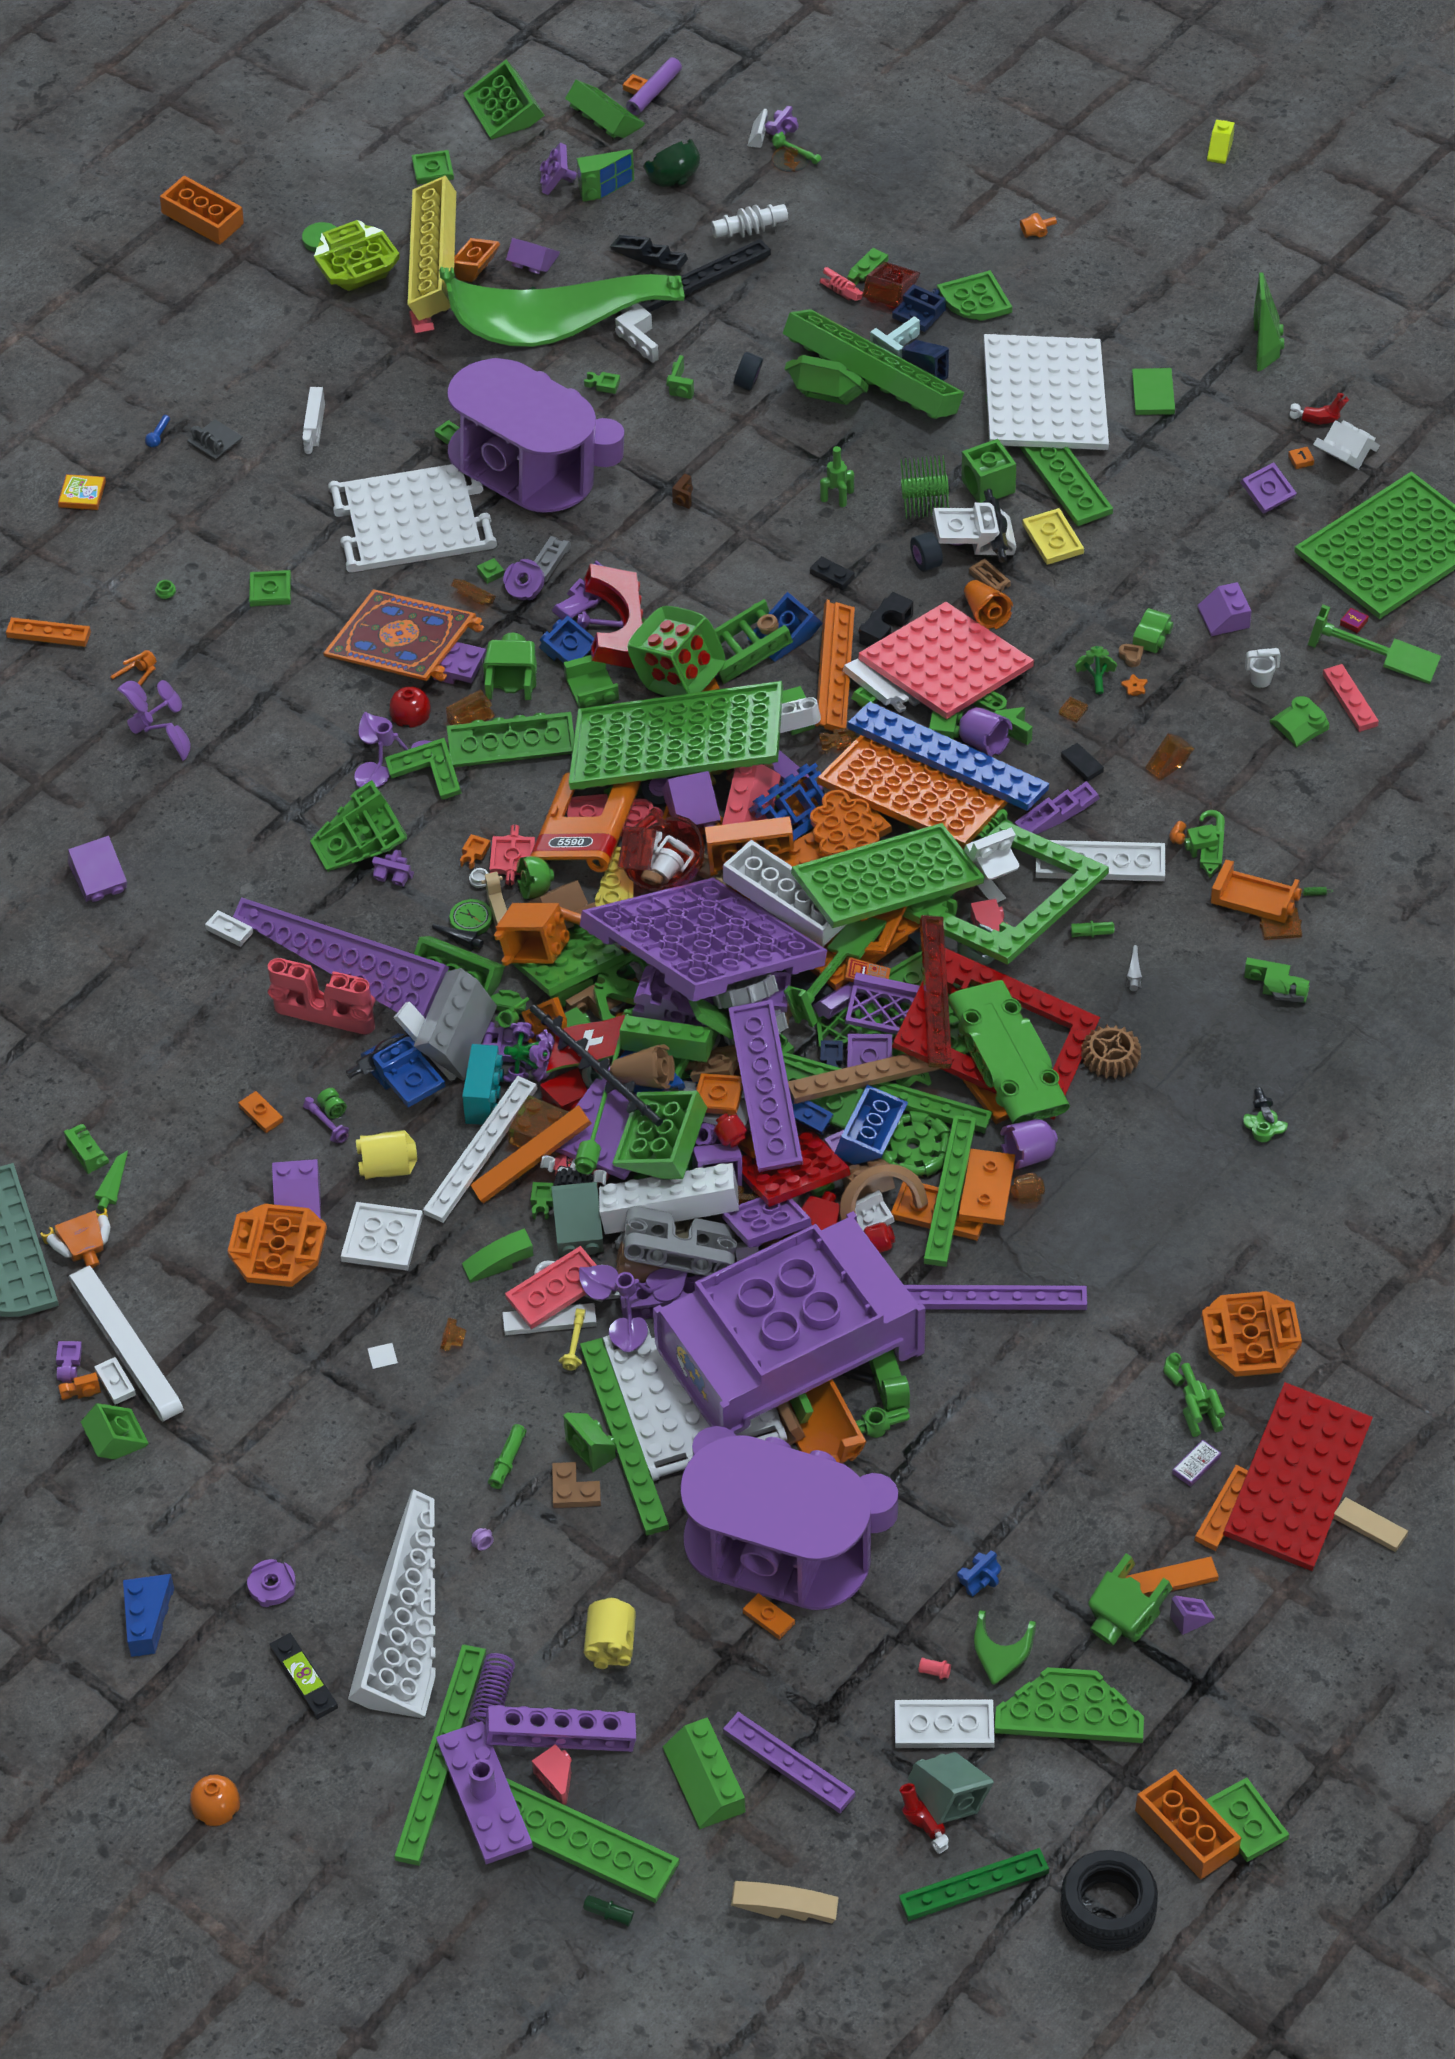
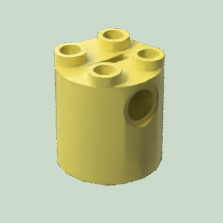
[356,1130,417,1180]
[584,1598,636,1669]

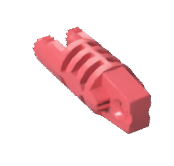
[820,267,864,301]

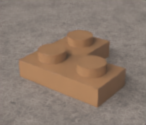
[552,1462,601,1508]

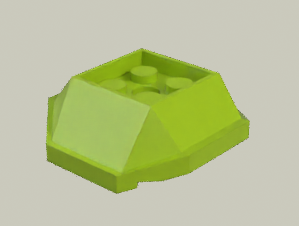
[314,220,400,291]

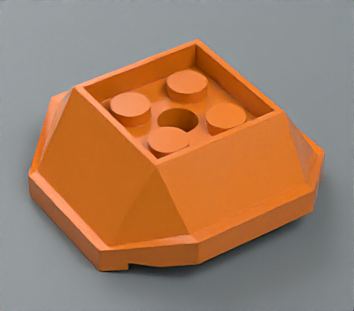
[228,1204,327,1287]
[1201,1291,1302,1377]

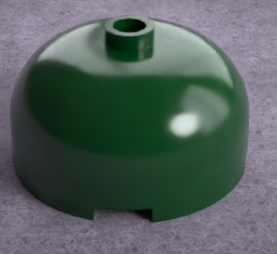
[643,139,700,187]

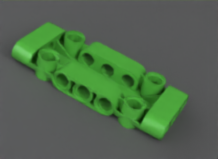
[947,980,1070,1124]

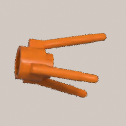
[111,650,157,686]

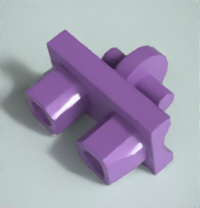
[765,106,798,135]
[372,850,414,887]

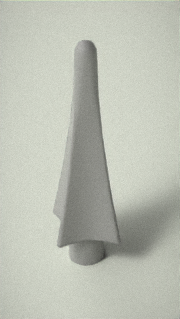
[1126,945,1142,991]

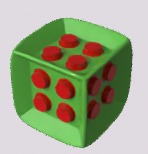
[627,606,725,696]

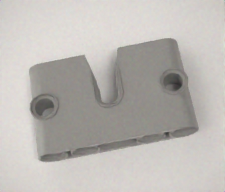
[623,1206,737,1276]

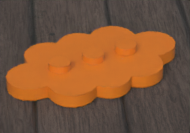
[810,790,880,857]

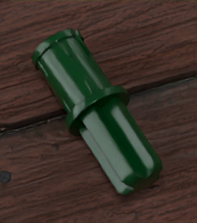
[583,1895,634,1926]

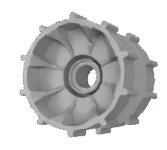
[713,973,789,1046]

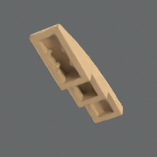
[731,1881,838,1924]

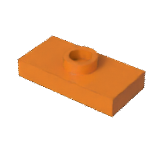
[238,1091,284,1133]
[743,1593,795,1640]

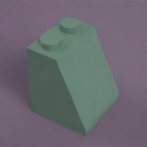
[551,1182,604,1257]
[908,1752,994,1825]

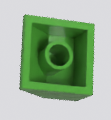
[81,1403,149,1459]
[563,1413,616,1472]

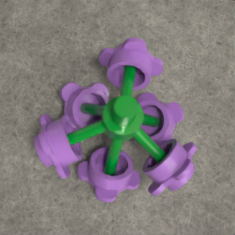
[504,1022,554,1084]

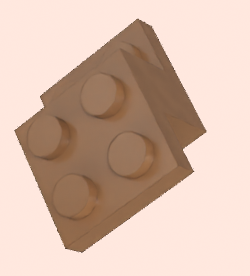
[529,880,596,929]

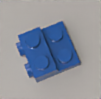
[539,615,594,663]

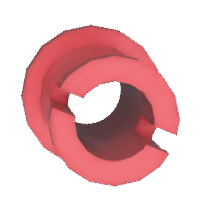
[919,1658,951,1680]

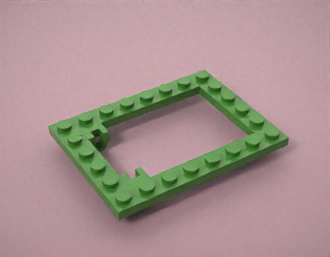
[903,820,1109,965]

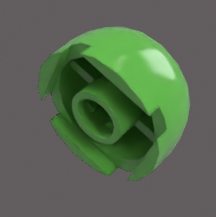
[517,856,554,899]

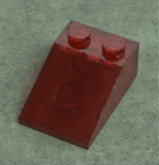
[862,262,920,309]

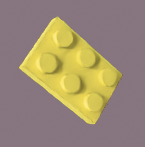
[1022,508,1084,565]

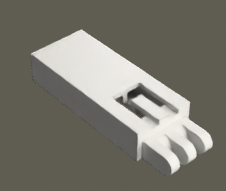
[303,387,325,454]

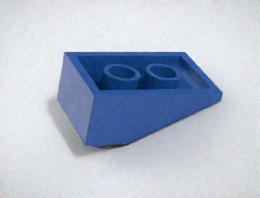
[747,592,823,662]

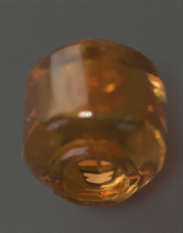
[1010,1173,1045,1204]

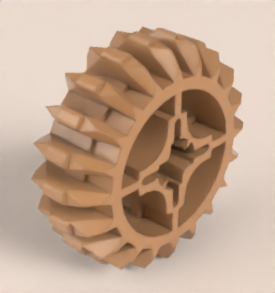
[1081,1024,1141,1079]

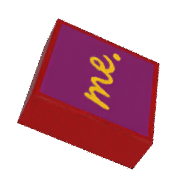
[1340,608,1369,633]

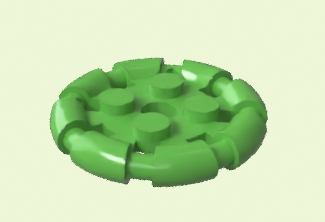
[880,1111,951,1177]

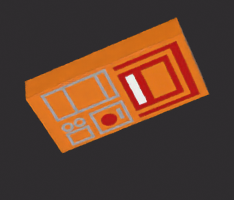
[844,957,891,982]

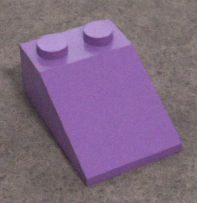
[272,1159,321,1219]

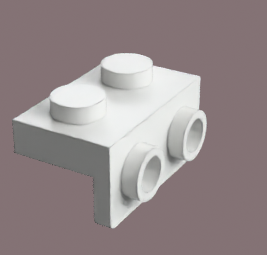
[855,1190,895,1231]

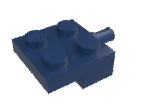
[892,284,946,332]

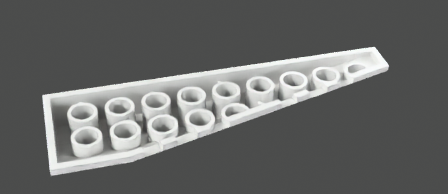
[348,1489,436,1718]

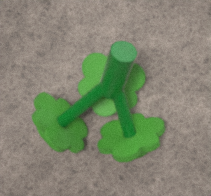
[1075,646,1117,694]

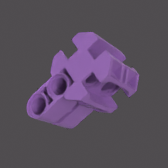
[632,965,714,1027]

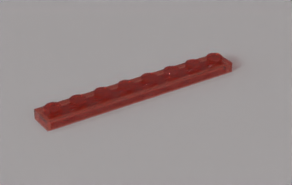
[920,915,952,1069]

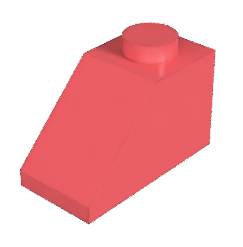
[532,1744,572,1805]

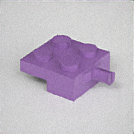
[434,642,486,684]

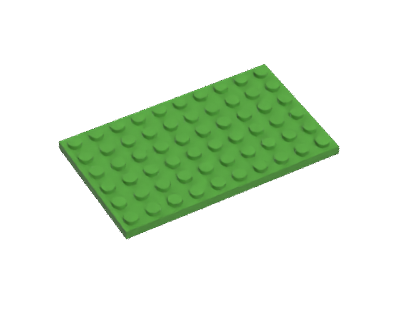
[569,681,783,790]

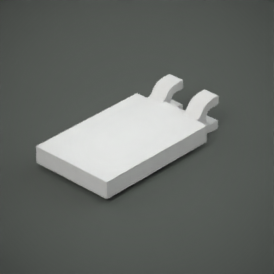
[843,659,920,713]

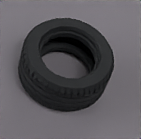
[1060,1849,1158,1952]

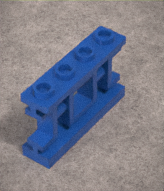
[749,763,825,841]

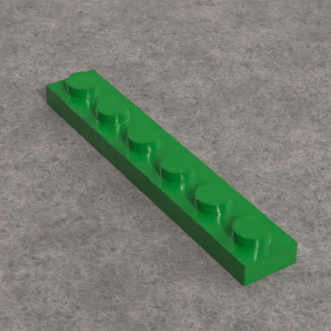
[899,1848,1049,1921]

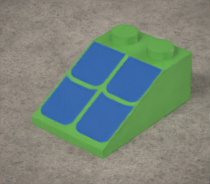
[577,149,634,202]

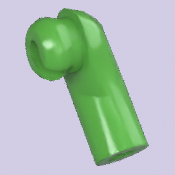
[1163,1352,1185,1387]

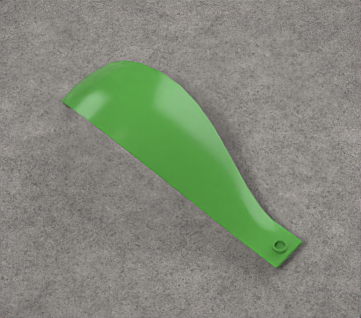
[439,267,685,347]

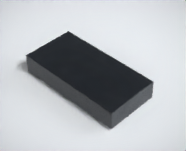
[1061,743,1104,782]

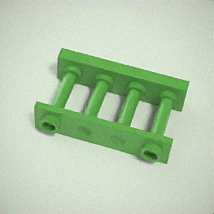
[714,599,793,684]

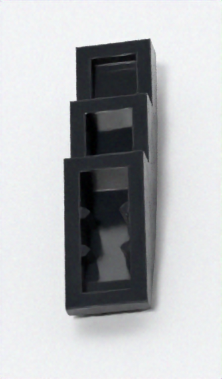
[610,235,688,271]

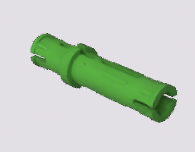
[488,1424,527,1489]

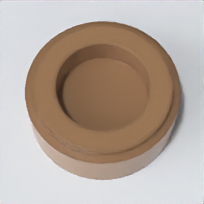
[757,614,779,635]
[641,870,663,887]

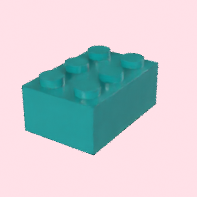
[462,1044,504,1125]

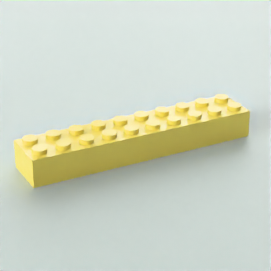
[408,175,456,321]

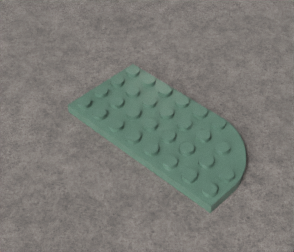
[0,1163,59,1317]

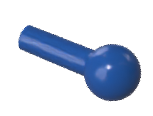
[145,415,170,447]

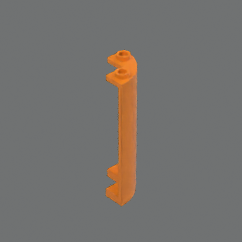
[789,1379,866,1464]

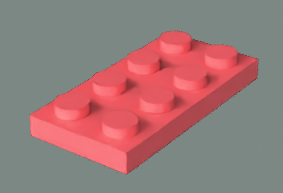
[505,1246,596,1329]

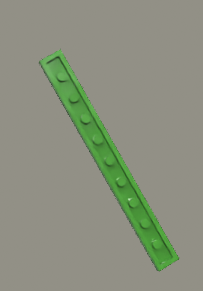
[782,1051,992,1133]
[580,1338,669,1536]
[395,1644,486,1866]

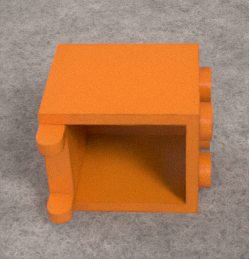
[494,903,570,966]

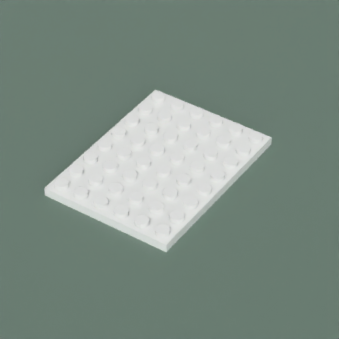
[983,334,1109,450]

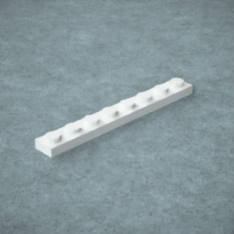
[423,1076,537,1223]

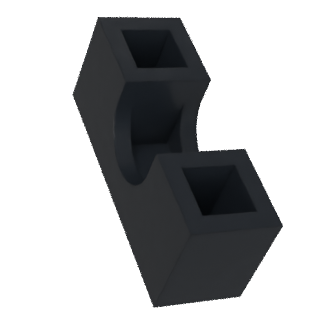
[858,592,913,647]

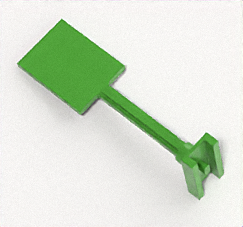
[1308,604,1441,684]
[784,917,887,1027]

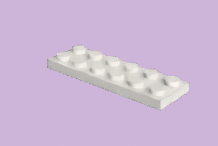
[1036,840,1165,881]

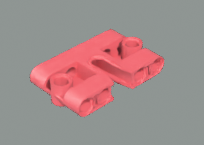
[268,958,376,1035]

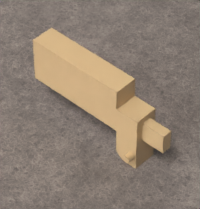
[481,872,507,927]

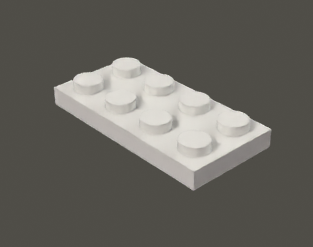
[895,1700,994,1748]

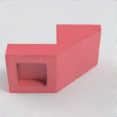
[409,311,434,334]

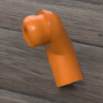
[1169,821,1186,845]

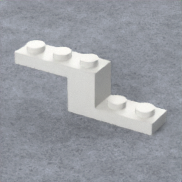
[615,303,659,363]

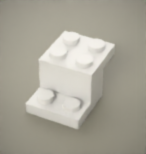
[1313,420,1380,470]

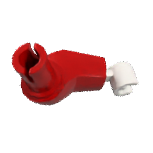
[1290,393,1349,424]
[900,1783,948,1854]

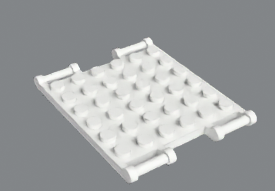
[328,464,497,572]
[602,1325,788,1481]

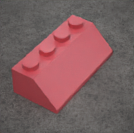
[722,764,781,825]

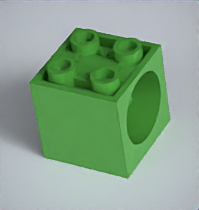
[962,439,1016,503]

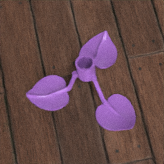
[117,680,190,761]
[355,712,432,788]
[579,1265,687,1352]

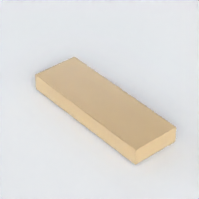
[1333,1497,1408,1552]

